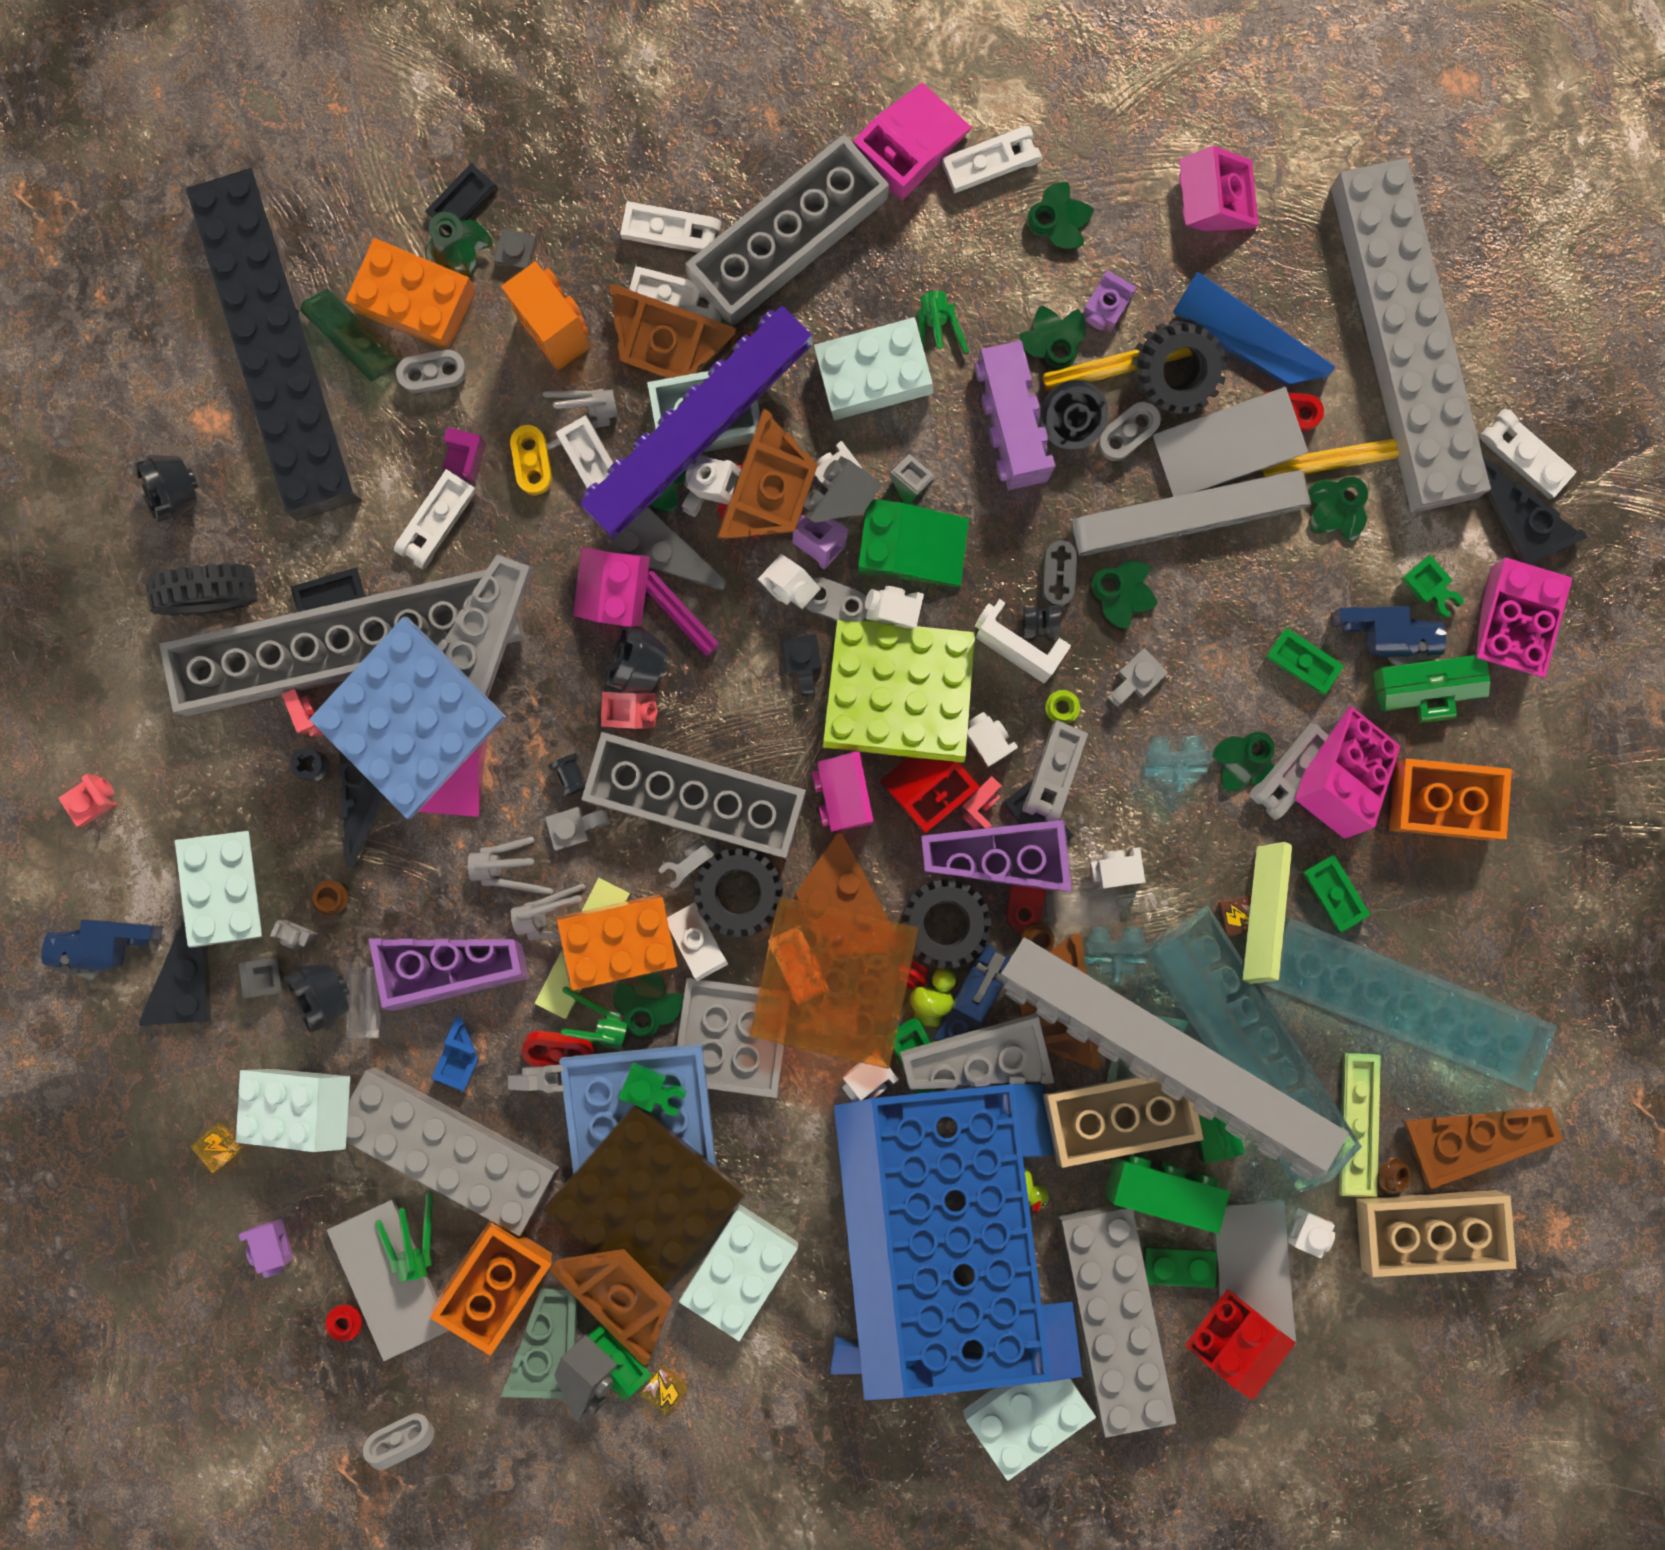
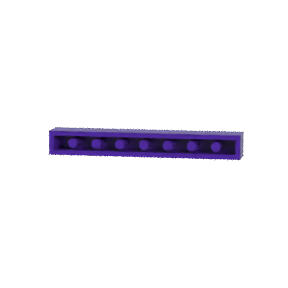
[580,306,813,540]

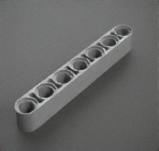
[1071,471,1311,556]

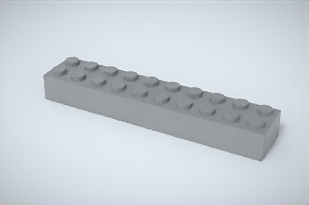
[1330,158,1491,513]
[159,570,525,717]
[1001,937,1349,1180]

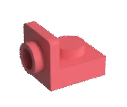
[281,689,324,738]
[601,692,658,729]
[59,773,117,828]
[960,776,1002,830]

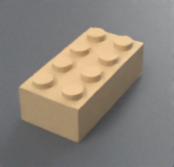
[1043,1076,1204,1168]
[1356,1190,1517,1277]

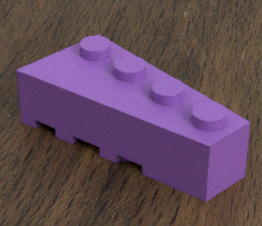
[974,341,1055,490]
[921,820,1073,893]
[369,938,529,1012]

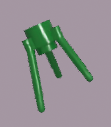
[917,291,969,355]
[561,987,627,1050]
[375,1192,433,1282]

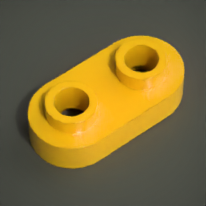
[510,425,552,495]

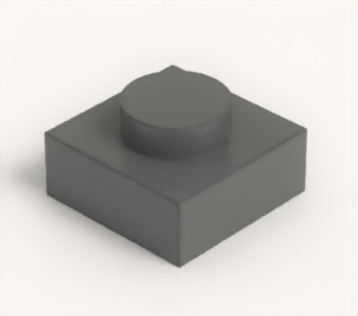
[494,228,538,271]
[239,958,282,998]

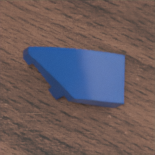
[431,1016,479,1093]

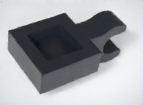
[782,634,822,697]

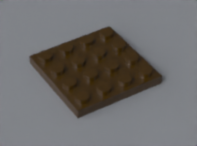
[543,1105,745,1288]

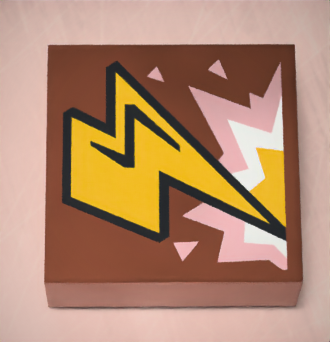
[1218,895,1252,936]

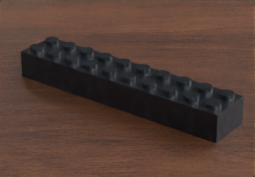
[185,167,362,521]

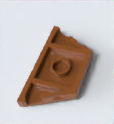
[609,284,738,378]
[716,409,818,539]
[795,832,905,955]
[1019,933,1101,1069]
[549,1249,673,1366]

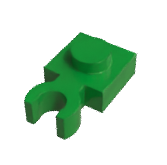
[1400,554,1464,619]
[618,1063,687,1116]

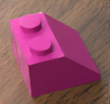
[1179,146,1259,232]
[573,547,650,627]
[812,751,873,833]

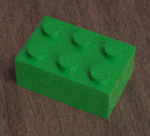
[1104,1153,1231,1234]

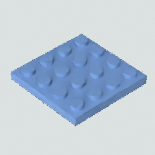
[310,617,506,819]
[559,1044,717,1173]

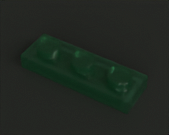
[300,289,399,382]

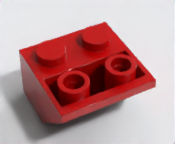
[879,757,980,834]
[1185,1288,1296,1400]

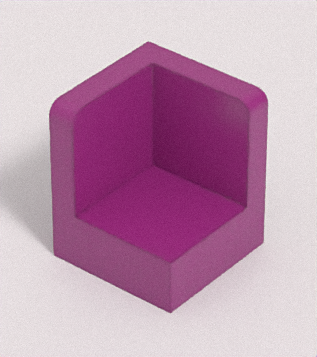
[442,427,486,483]

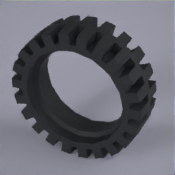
[146,563,258,616]

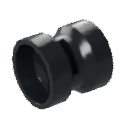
[1022,605,1061,640]

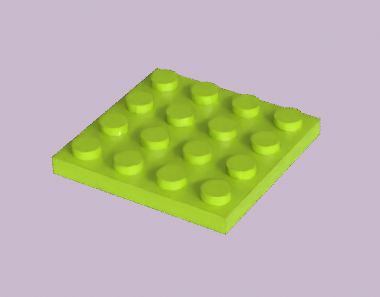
[823,620,975,763]

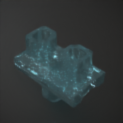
[1143,736,1212,793]
[1084,926,1151,984]

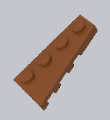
[1402,1106,1563,1189]

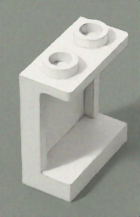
[975,599,1071,684]

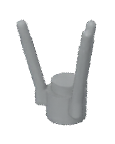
[543,389,618,450]
[468,837,554,895]
[511,884,585,941]

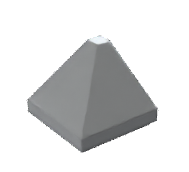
[889,454,935,505]

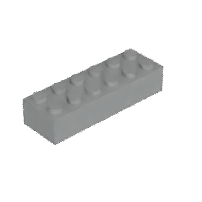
[685,134,889,327]
[581,732,806,860]
[346,1067,560,1236]
[1057,1204,1176,1438]

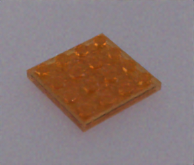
[750,897,919,1069]

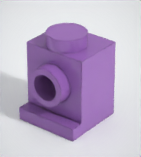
[1083,270,1137,332]
[792,515,848,570]
[238,1219,294,1278]

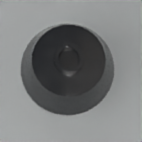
[1040,380,1108,449]
[134,455,198,522]
[606,627,667,693]
[285,964,350,1032]

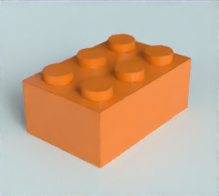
[346,238,476,350]
[501,261,591,371]
[1389,758,1512,841]
[555,894,677,991]
[430,1220,552,1356]

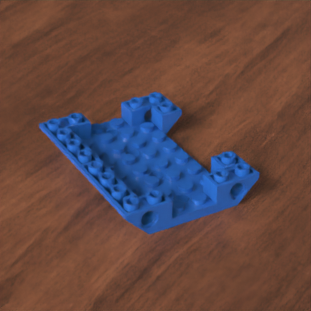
[834,1084,1082,1400]

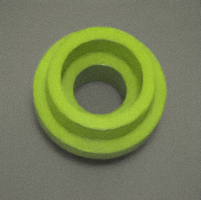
[1045,690,1080,724]

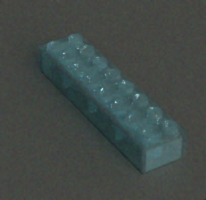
[1144,905,1362,1193]
[1256,918,1557,1093]

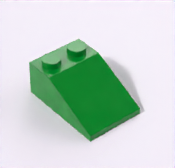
[858,499,969,587]

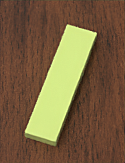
[1243,842,1292,984]
[534,878,631,1019]
[1339,1053,1381,1198]

